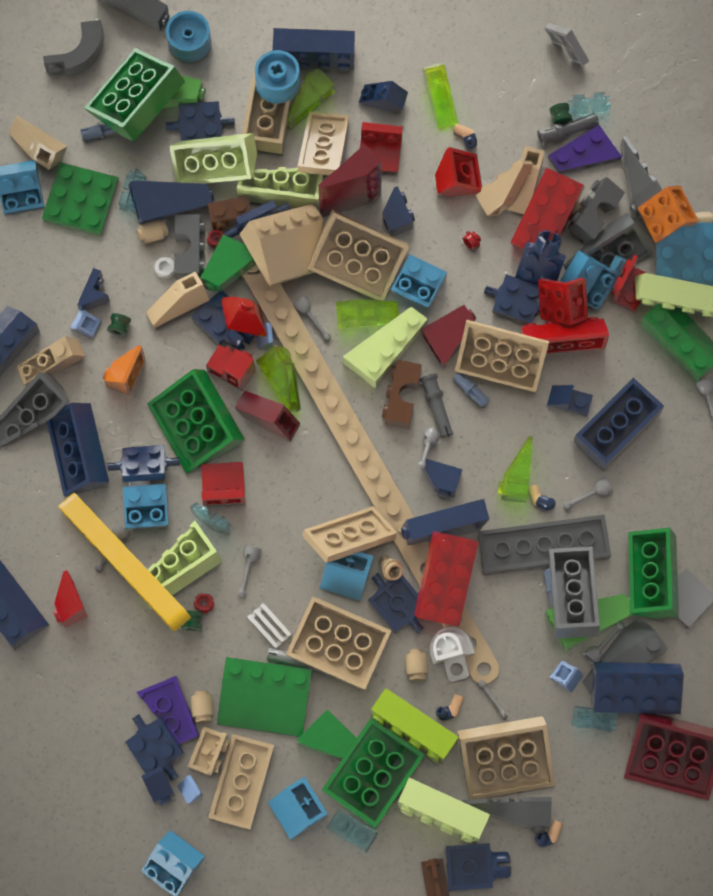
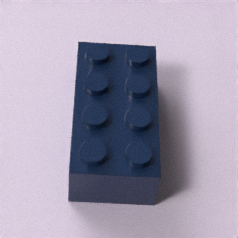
[272,28,355,72]
[573,377,664,470]
[591,662,684,714]

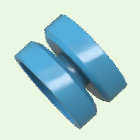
[166,10,212,63]
[255,50,300,104]

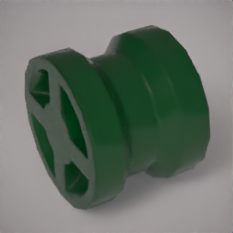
[549,103,573,125]
[107,313,131,337]
[181,610,203,632]

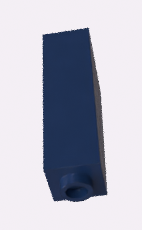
[128,180,214,224]
[401,499,490,545]

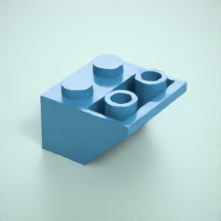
[0,160,44,214]
[560,250,620,310]
[391,254,447,308]
[123,484,169,529]
[320,552,374,601]
[268,776,328,840]
[141,830,205,896]

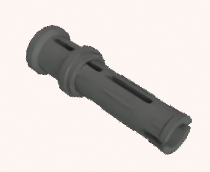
[537,112,599,147]
[419,373,454,438]

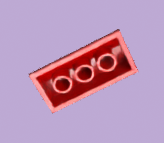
[520,317,609,354]

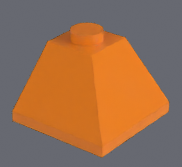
[103,345,146,396]

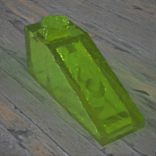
[421,62,458,128]
[287,68,335,131]
[336,299,399,329]
[256,346,301,412]
[498,436,533,503]

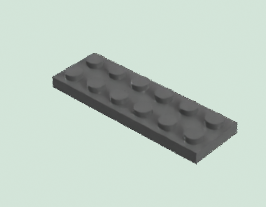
[478,514,611,574]

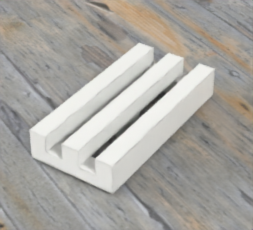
[247,603,292,649]

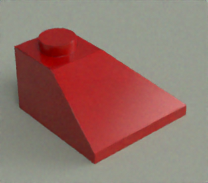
[435,147,482,197]
[221,296,267,337]
[53,570,88,627]

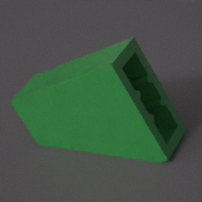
[201,235,256,292]
[296,709,357,761]

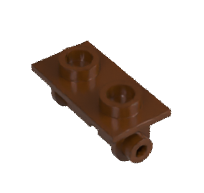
[421,858,449,896]

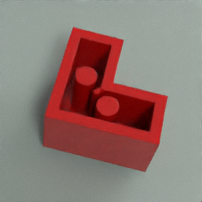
[206,345,255,392]

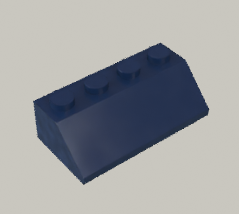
[0,305,40,377]
[47,402,109,497]
[0,560,49,650]

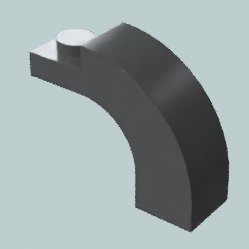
[43,20,104,77]

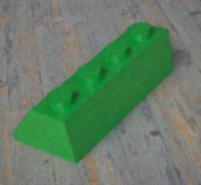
[641,304,713,383]
[628,527,679,619]

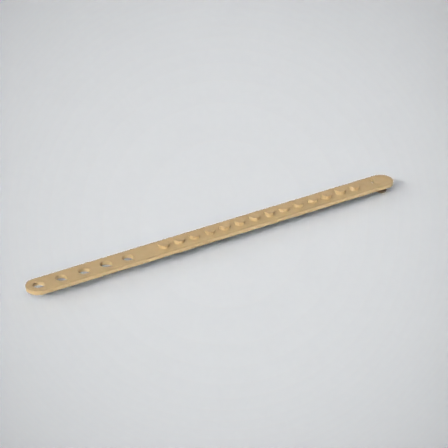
[242,264,499,684]

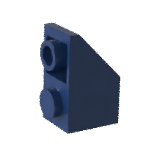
[359,81,408,112]
[382,186,415,236]

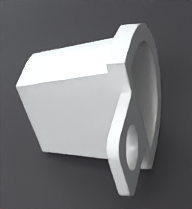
[430,627,475,682]

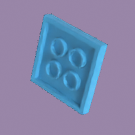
[655,222,713,285]

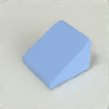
[71,310,102,339]
[256,323,273,350]
[550,660,583,692]
[178,775,202,804]

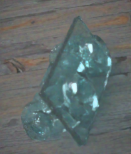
[568,92,611,116]
[118,168,147,214]
[571,706,618,733]

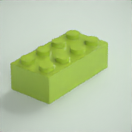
[371,688,459,765]

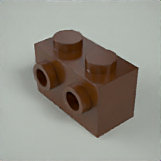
[208,196,251,230]

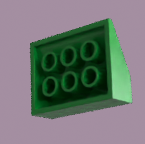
[84,48,185,142]
[147,369,245,474]
[217,657,312,737]
[321,718,425,830]

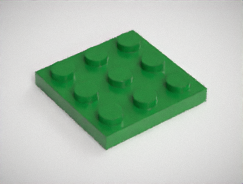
[42,162,119,236]

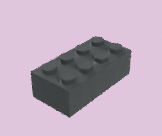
[549,546,600,639]

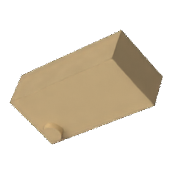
[242,65,292,154]

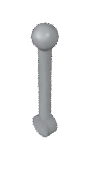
[478,681,508,719]

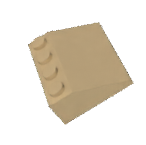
[239,203,325,286]
[307,209,409,303]
[455,320,549,393]
[286,596,392,690]
[457,716,555,799]

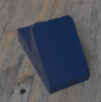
[77,268,110,311]
[547,385,593,416]

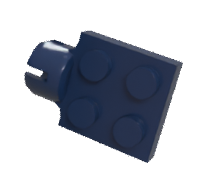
[515,230,566,285]
[191,291,254,350]
[446,843,511,891]

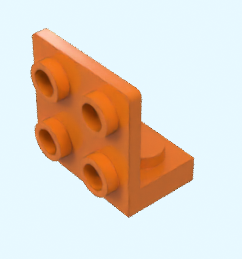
[638,186,699,243]

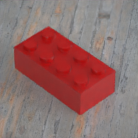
[510,167,585,250]
[414,531,479,627]

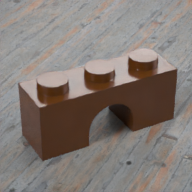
[382,360,422,429]

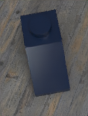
[421,458,462,499]
[141,767,175,806]

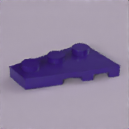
[548,125,622,174]
[136,676,200,745]

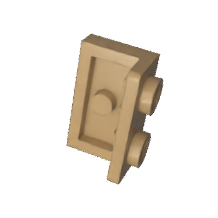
[188,726,230,777]

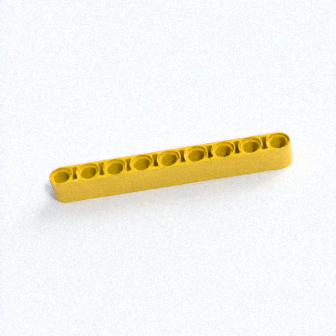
[58,493,191,632]

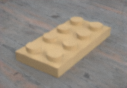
[298,111,349,175]
[302,506,397,563]
[208,734,274,831]

